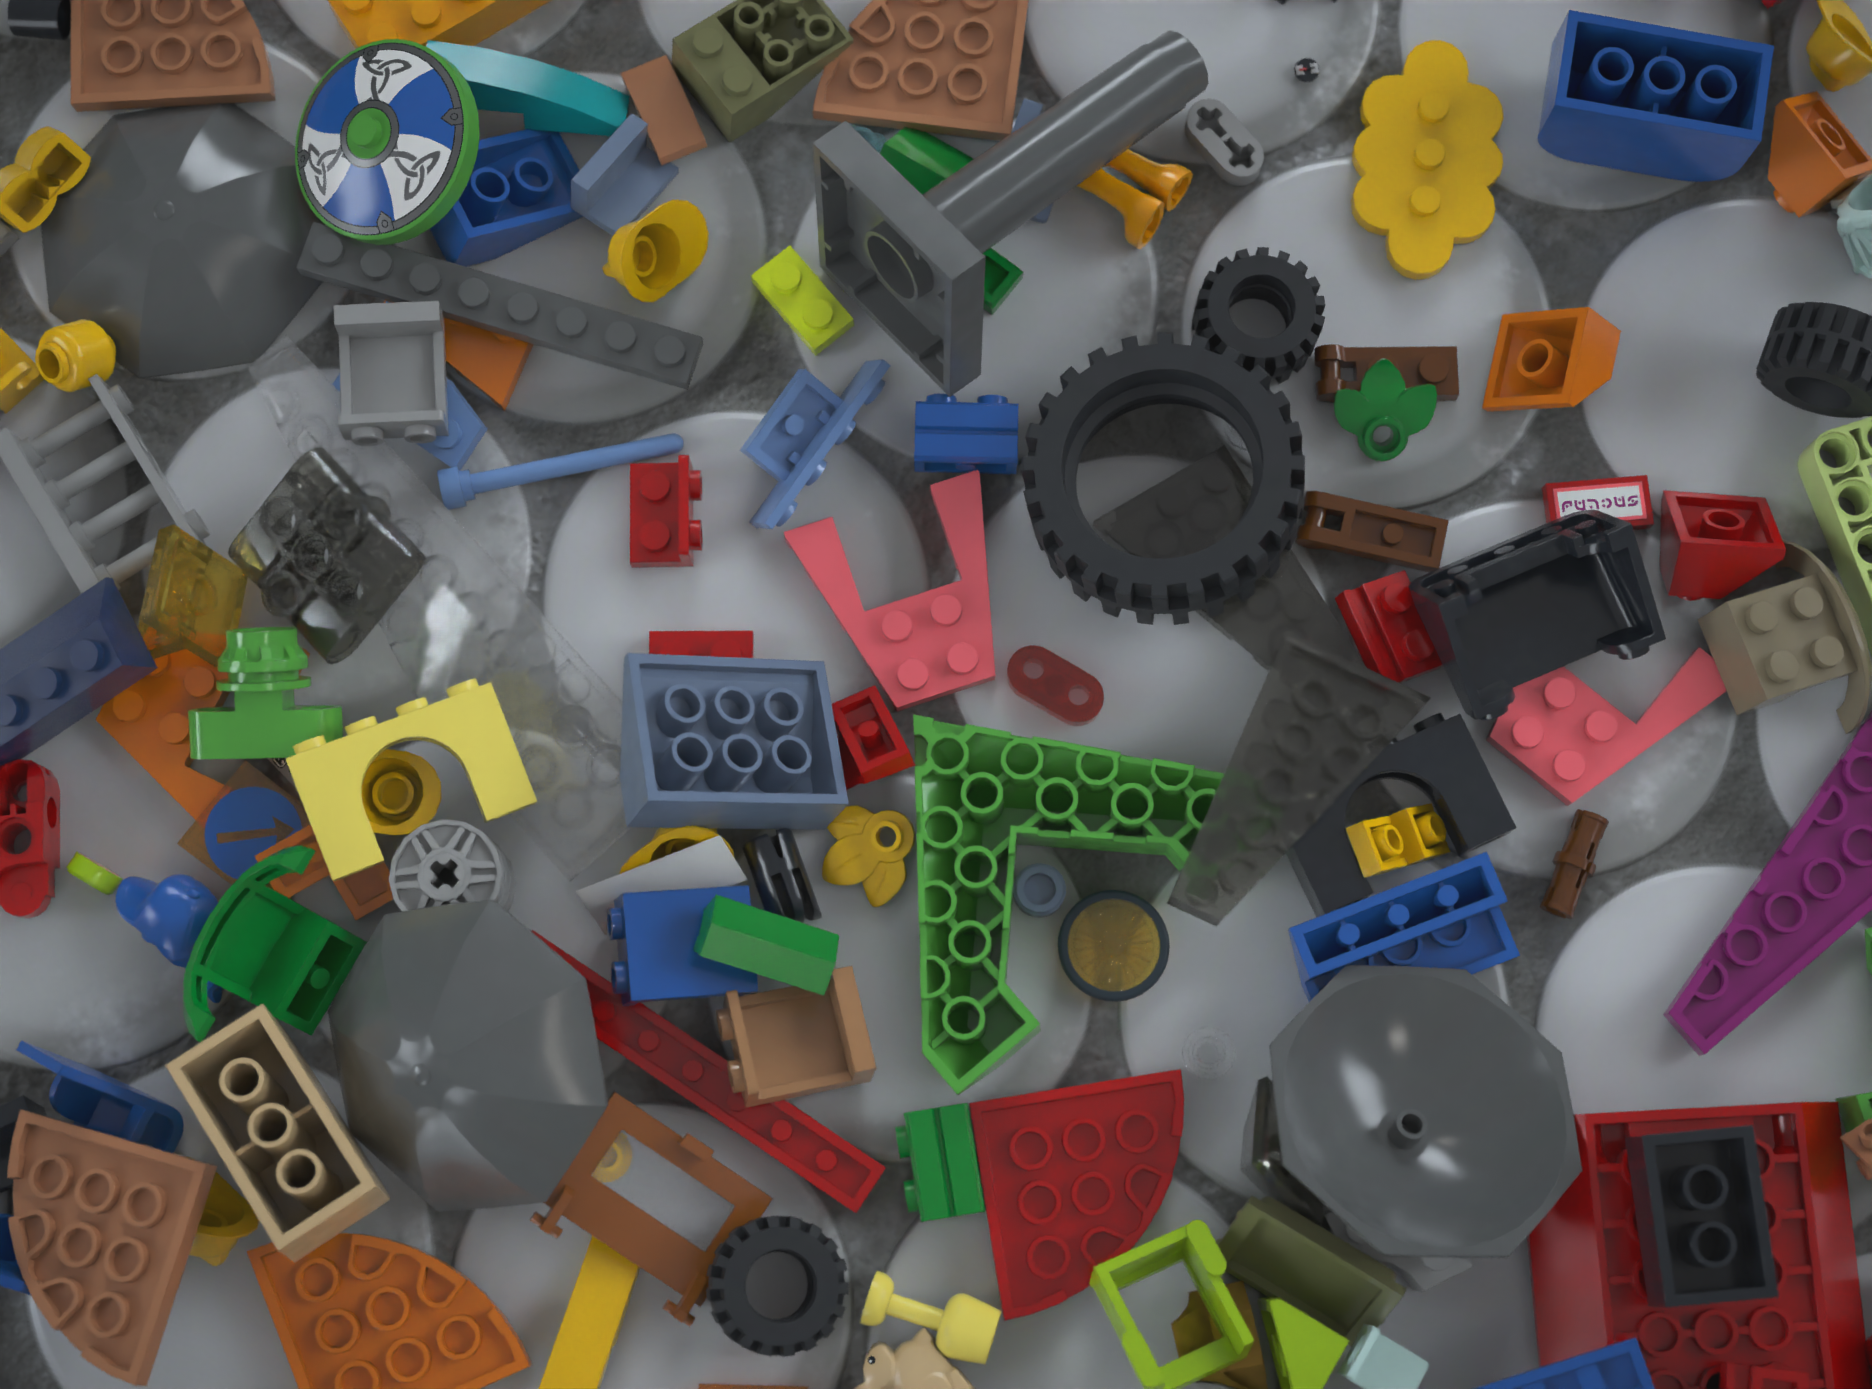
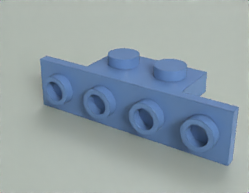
[740,359,891,529]

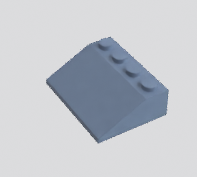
[620,653,849,830]

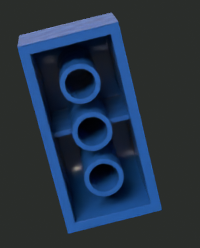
[1538,10,1774,182]

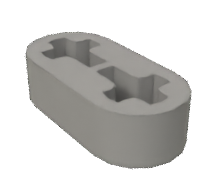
[1184,98,1264,186]

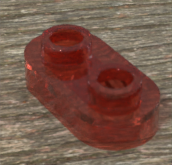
[1007,645,1104,726]

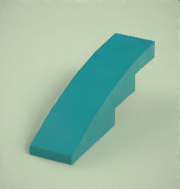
[426,40,630,136]

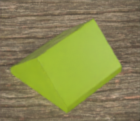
[1257,1296,1349,1389]

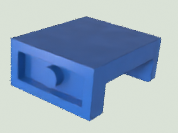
[607,885,759,1006]

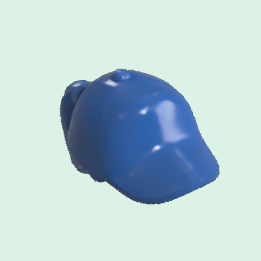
[115,874,224,1003]

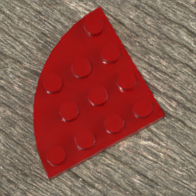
[969,1069,1184,1321]

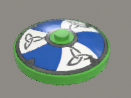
[295,39,480,245]

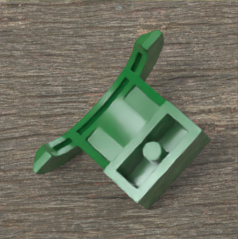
[183,845,367,1042]

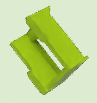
[1089,1220,1255,1389]

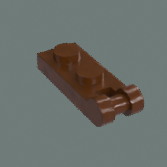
[1314,344,1459,402]
[1295,491,1449,572]

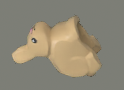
[854,1327,975,1389]

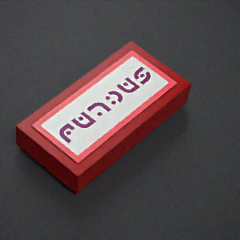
[1542,475,1654,530]

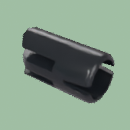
[743,828,822,923]

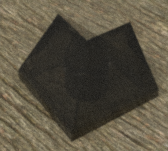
[1240,1076,1323,1225]

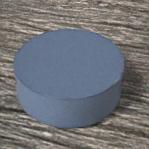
[1013,863,1066,918]

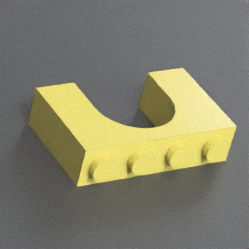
[285,678,537,882]

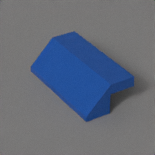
[1288,852,1520,1002]

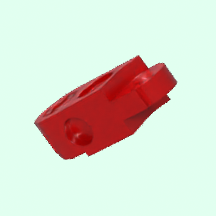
[0,759,60,919]

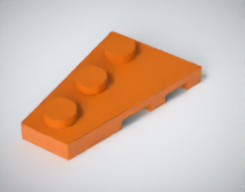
[384,300,534,411]

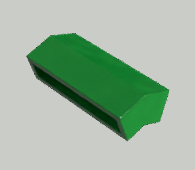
[693,895,839,995]

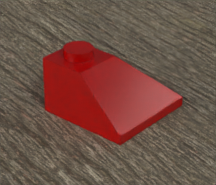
[1660,490,1787,601]

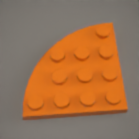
[246,1233,533,1389]

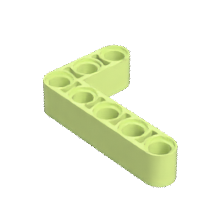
[1797,417,1872,656]

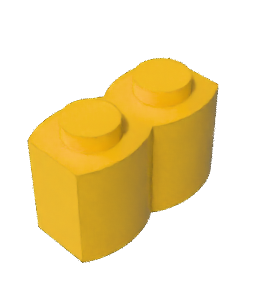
[0,126,91,233]

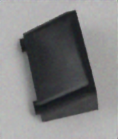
[1408,510,1666,720]

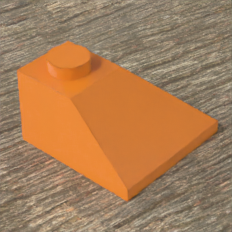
[1768,91,1872,218]
[1482,307,1621,412]

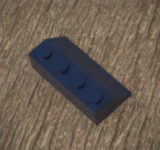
[0,577,158,766]

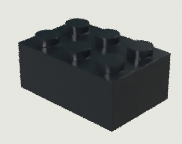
[1625,1125,1779,1308]

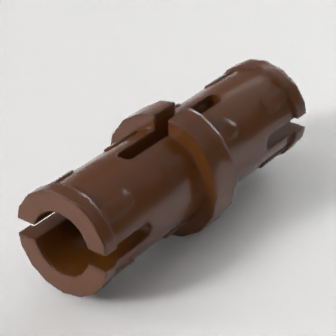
[1540,809,1609,919]

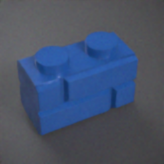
[914,393,1019,474]

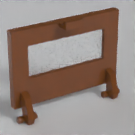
[530,1091,773,1326]

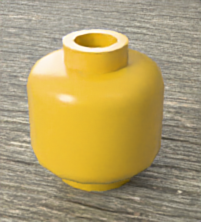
[35,319,116,392]

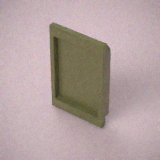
[1216,1196,1407,1347]

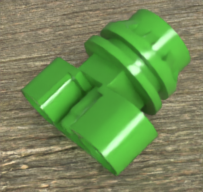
[188,627,343,759]

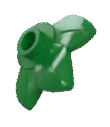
[1334,358,1437,461]

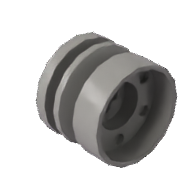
[389,819,516,912]

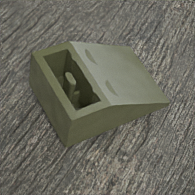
[672,0,854,143]

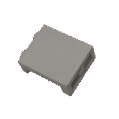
[334,301,449,446]

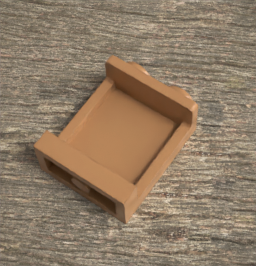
[716,966,876,1108]

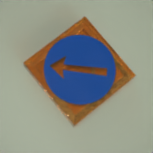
[177,760,310,890]

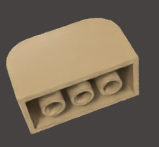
[165,1004,391,1262]

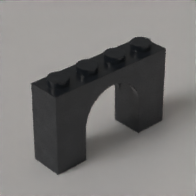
[1270,713,1517,917]

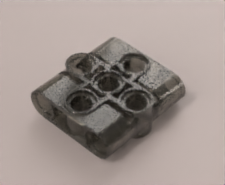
[228,447,426,665]

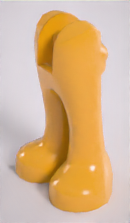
[1077,149,1193,249]

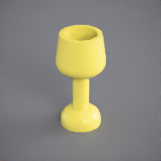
[860,1271,1002,1364]

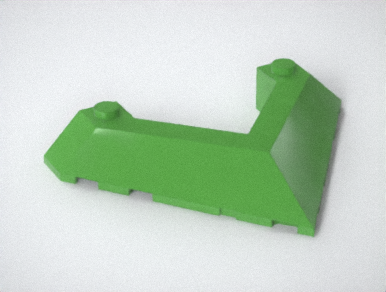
[913,714,1284,1095]

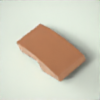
[620,55,708,165]

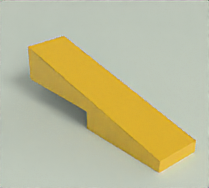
[539,1236,640,1389]

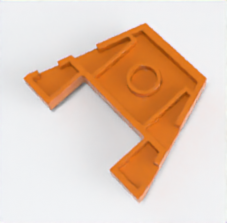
[95,628,310,828]

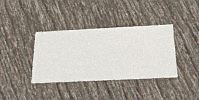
[576,835,748,934]

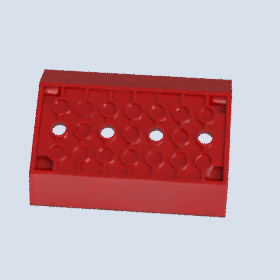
[1527,1102,1872,1389]

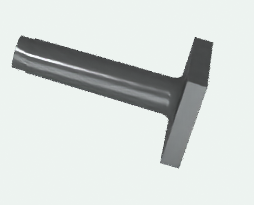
[813,30,1209,397]

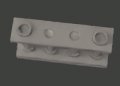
[0,374,212,594]

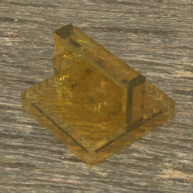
[138,524,249,667]

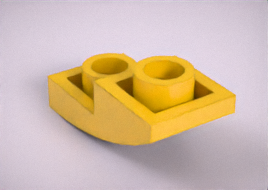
[1345,803,1450,878]

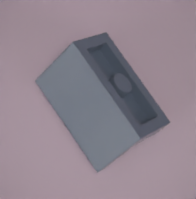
[570,113,679,236]

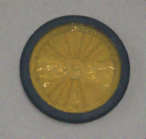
[1058,890,1170,1002]

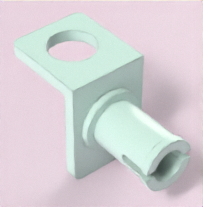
[1337,1324,1429,1389]

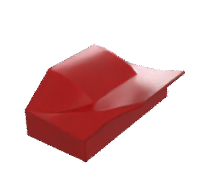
[832,685,915,790]

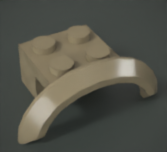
[1697,540,1872,734]

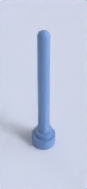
[437,433,684,510]

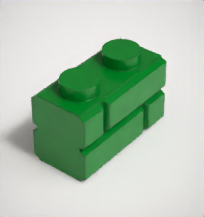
[895,1103,985,1222]

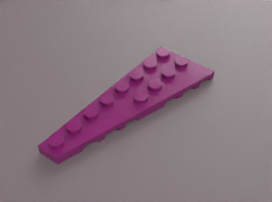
[1663,711,1872,1056]

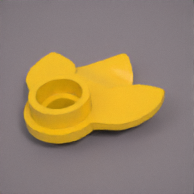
[822,805,915,907]

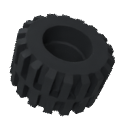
[1191,247,1325,384]
[1756,302,1872,418]
[706,1216,849,1357]

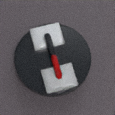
[1294,58,1319,82]

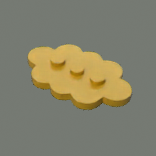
[1351,40,1504,280]

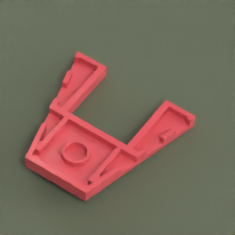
[784,470,995,711]
[1486,647,1727,806]

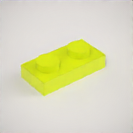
[751,245,854,356]

